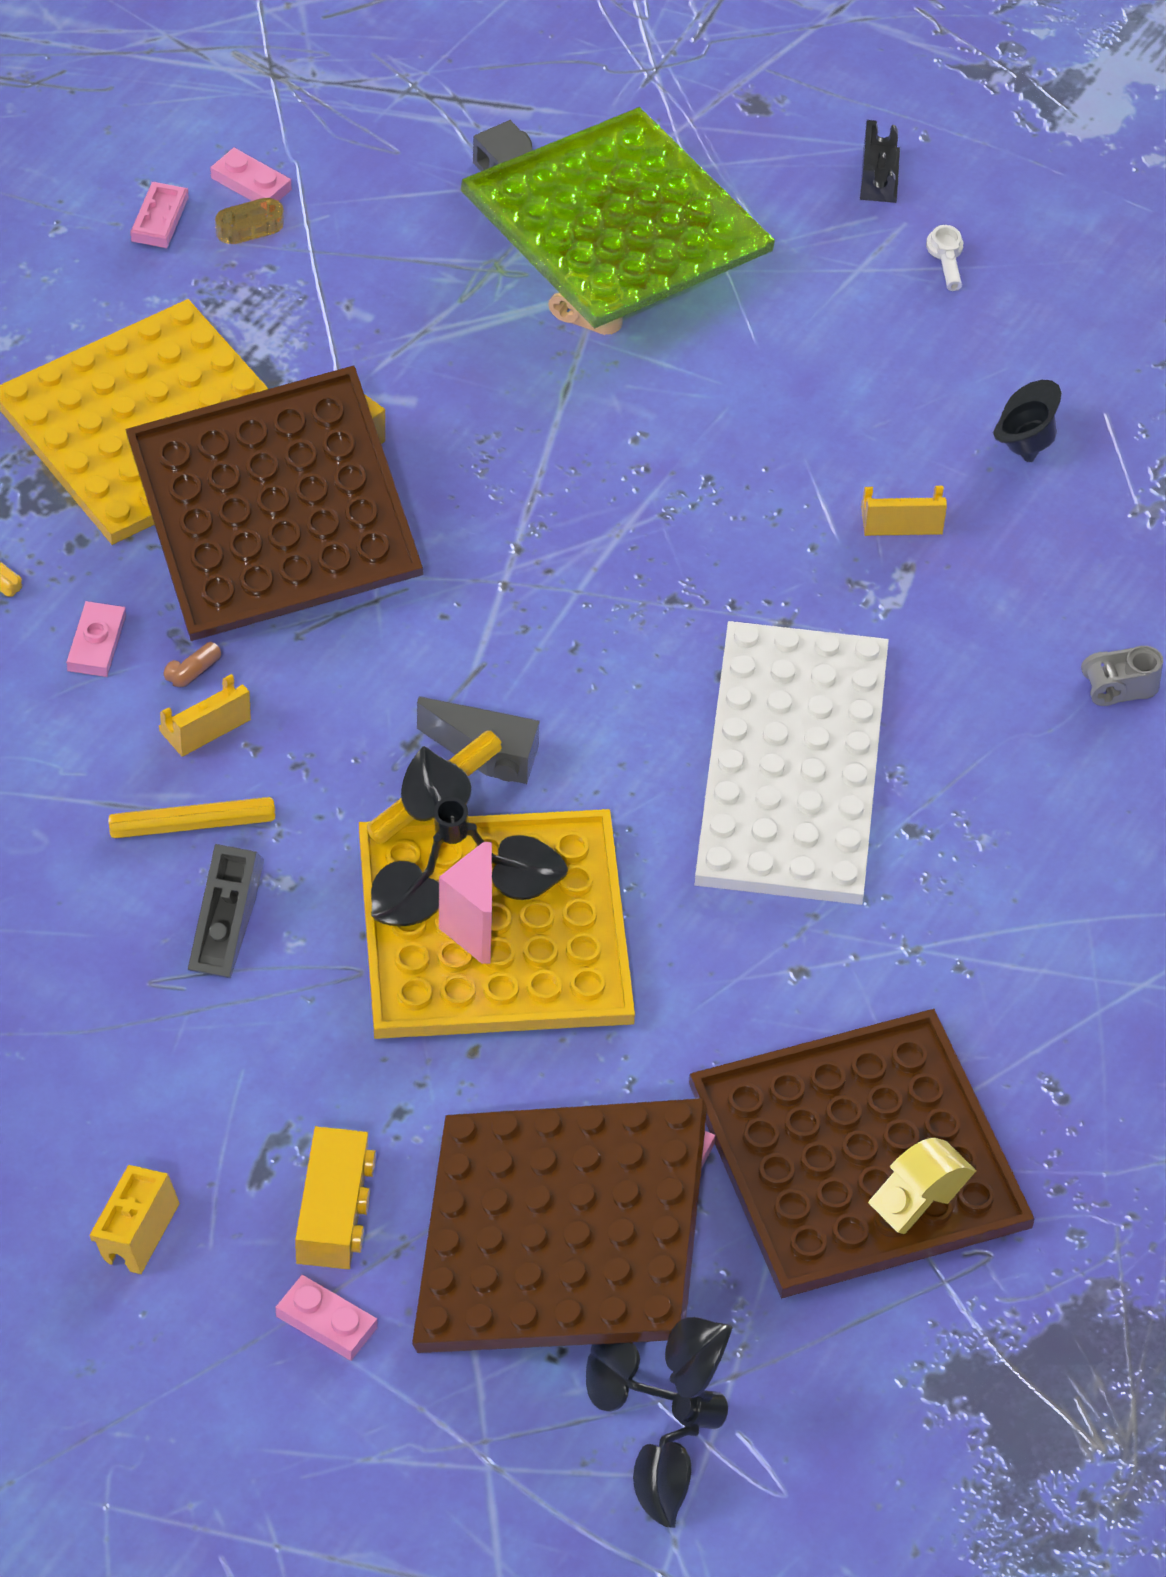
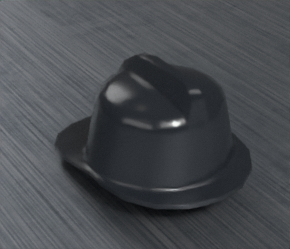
[993,380,1062,462]

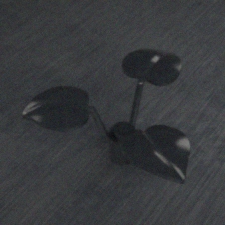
[371,746,568,927]
[586,1317,733,1528]

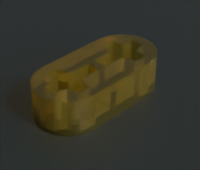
[215,198,284,244]

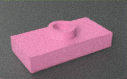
[130,182,188,248]
[66,601,126,677]

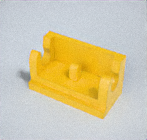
[861,486,947,536]
[159,674,251,757]
[89,1165,180,1274]

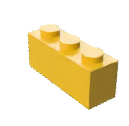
[295,1126,376,1270]

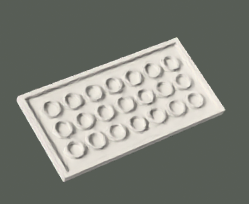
[694,621,889,905]

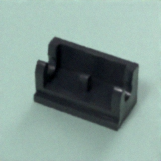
[860,120,900,203]

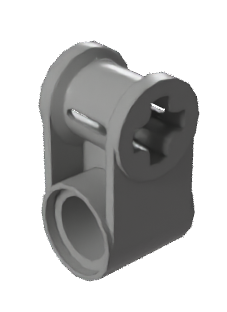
[1081,646,1163,706]

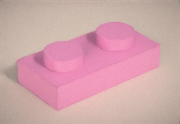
[210,148,292,210]
[276,1275,377,1361]

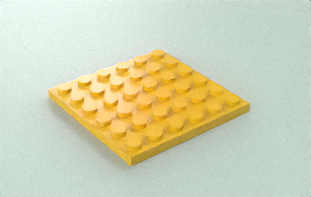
[0,299,268,545]
[359,809,635,1039]

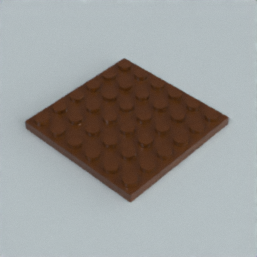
[125,365,424,641]
[689,1009,1035,1299]
[412,1098,707,1353]

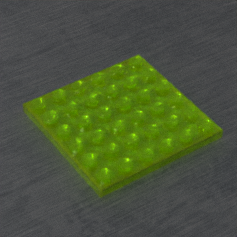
[460,107,775,329]

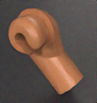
[163,642,221,687]

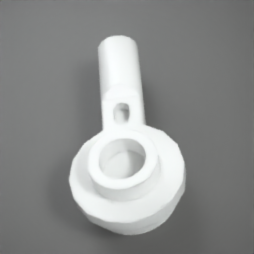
[926,225,963,291]

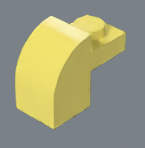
[868,1138,976,1234]

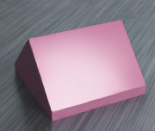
[439,842,492,964]

